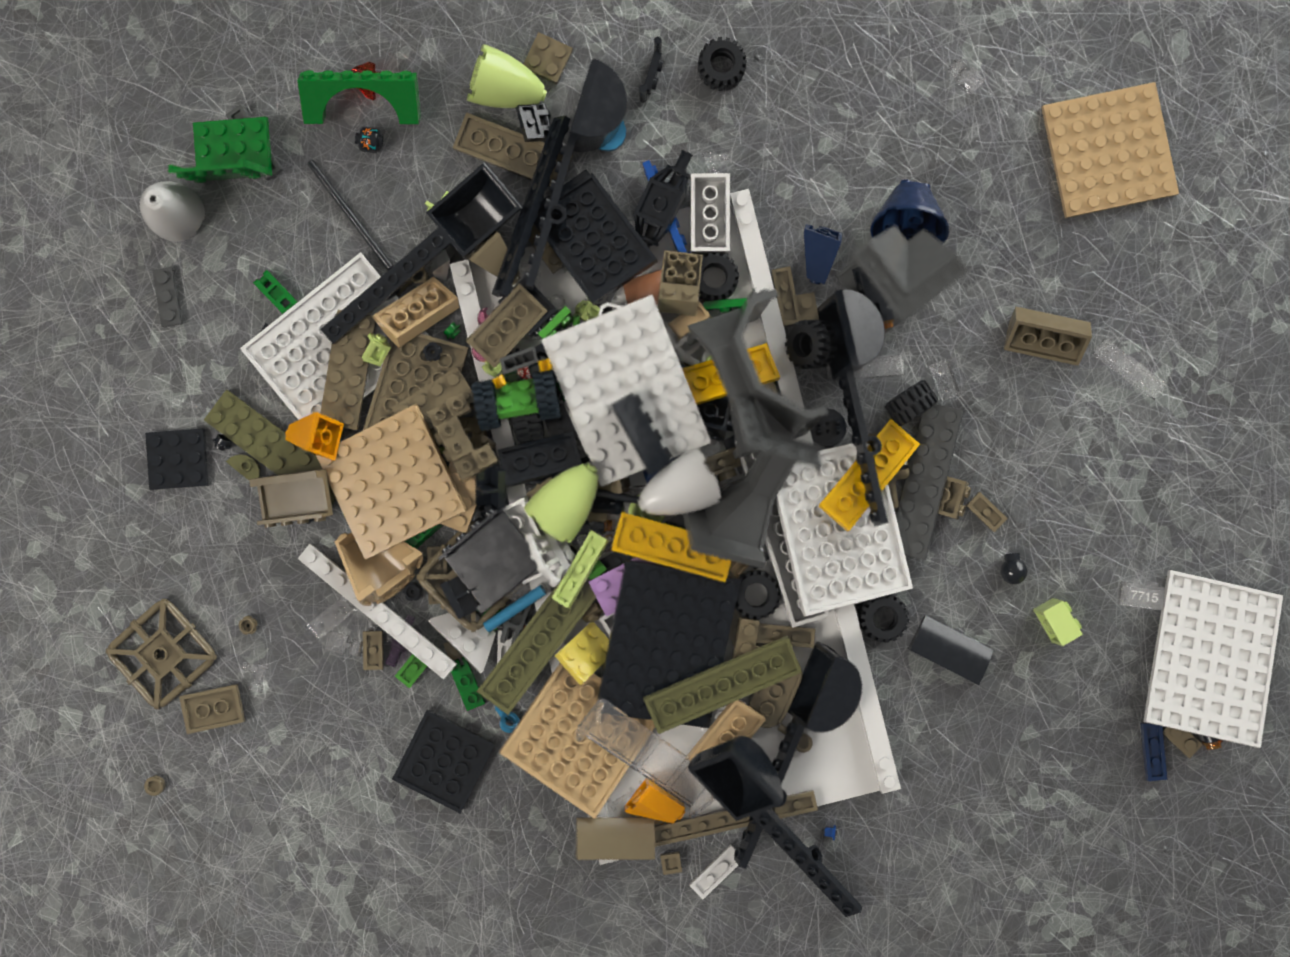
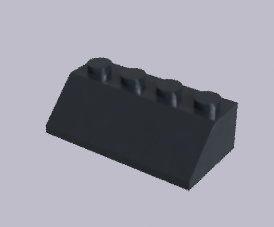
[610,392,673,476]

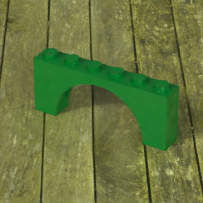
[297,70,421,124]

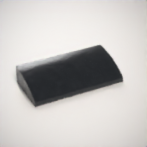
[908,615,994,685]

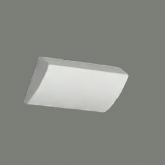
[502,496,556,585]

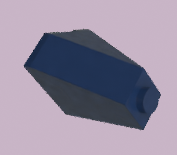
[804,224,842,285]

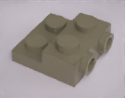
[938,476,971,520]

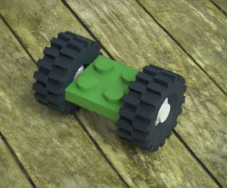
[472,369,561,431]

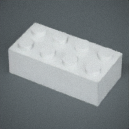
[690,173,730,255]

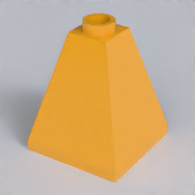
[285,412,344,461]

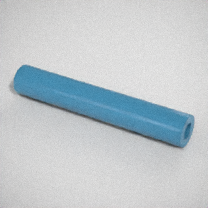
[483,585,547,632]

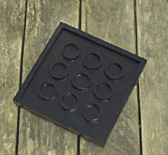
[392,709,495,814]

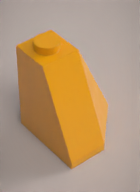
[624,776,685,823]

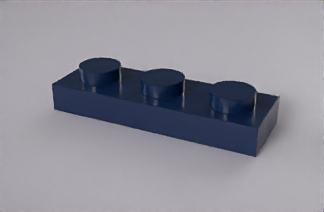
[1140,722,1168,781]

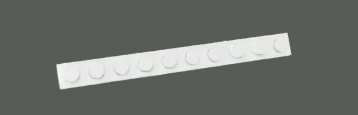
[298,544,457,679]

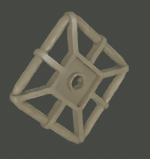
[417,521,523,632]
[105,598,217,710]

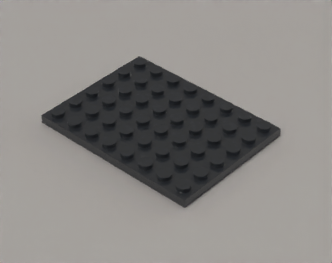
[595,559,741,728]

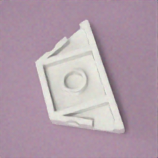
[428,613,496,674]

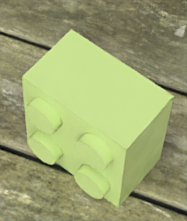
[1033,598,1083,646]

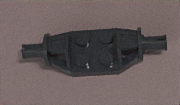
[634,150,693,248]

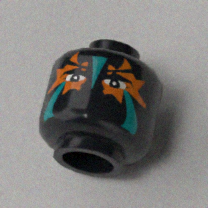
[355,127,384,153]

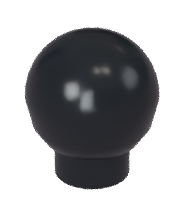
[1000,553,1028,584]

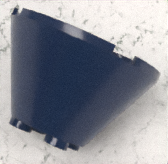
[870,179,949,243]

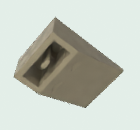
[657,250,703,316]

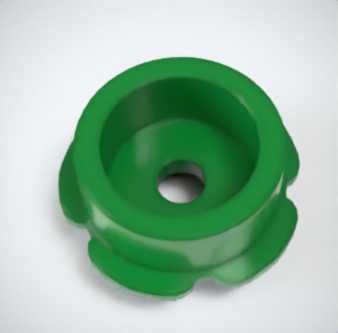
[444,322,461,339]

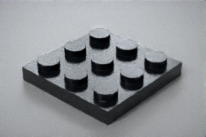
[145,428,209,490]

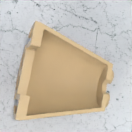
[334,532,423,606]

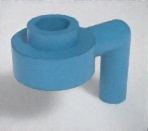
[495,706,520,733]

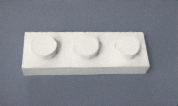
[689,844,738,899]

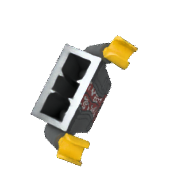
[492,346,552,389]

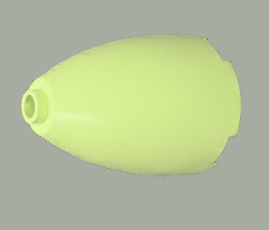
[467,44,547,108]
[524,463,599,543]

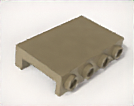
[249,469,333,528]

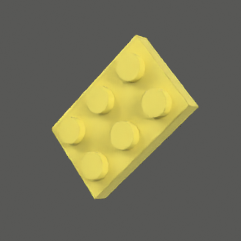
[555,622,609,685]

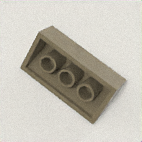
[1004,306,1092,366]

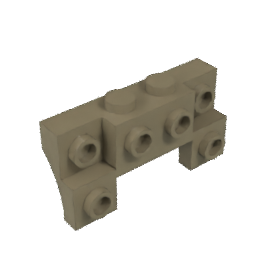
[427,393,498,482]

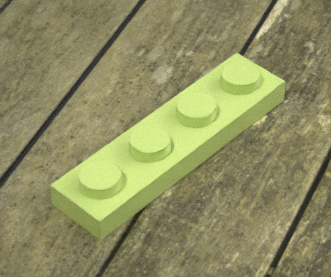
[552,530,609,609]

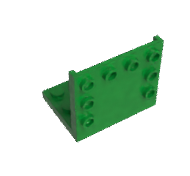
[168,117,272,183]

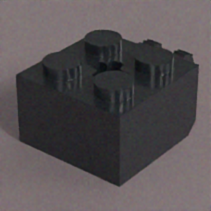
[696,396,734,442]

